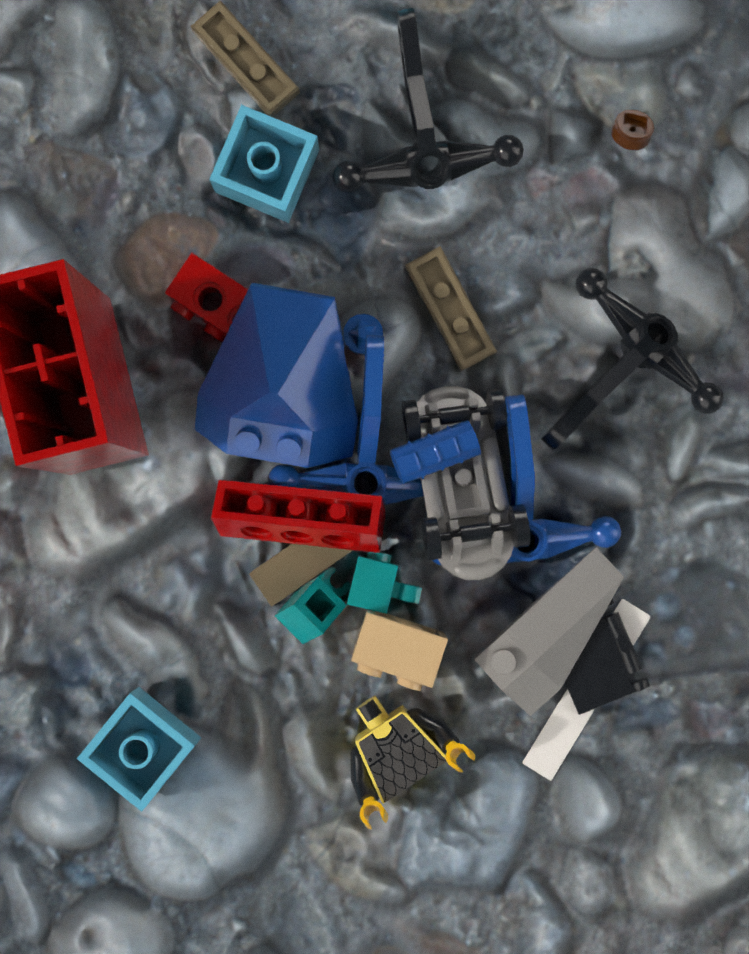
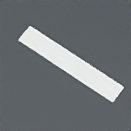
[523,599,651,781]

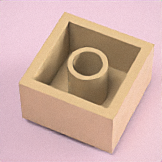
[351,609,448,691]

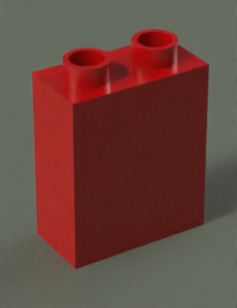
[0,259,149,475]

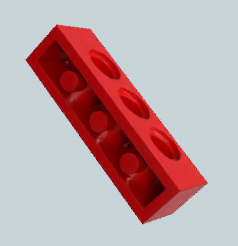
[165,252,248,342]
[211,480,386,553]

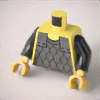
[350,696,475,830]

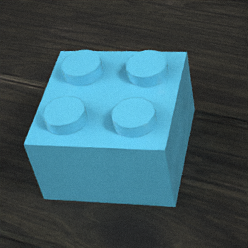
[209,104,319,223]
[77,687,202,812]

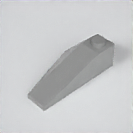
[474,547,624,716]

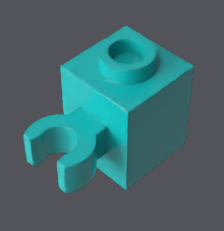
[347,552,422,614]
[275,567,351,644]

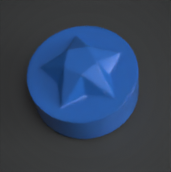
[343,314,383,356]

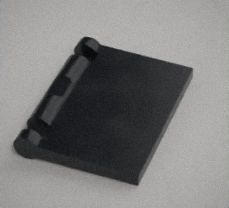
[565,598,650,715]

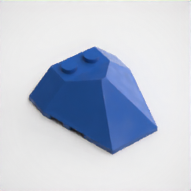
[195,283,359,468]

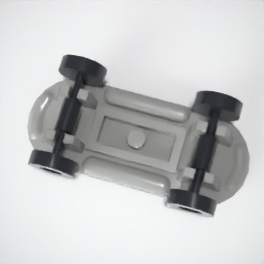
[402,386,530,580]

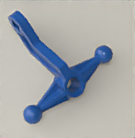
[267,335,424,505]
[432,394,621,566]

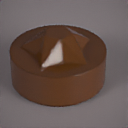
[611,109,654,150]

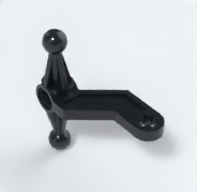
[333,8,524,193]
[541,268,724,451]

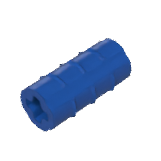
[390,420,481,485]

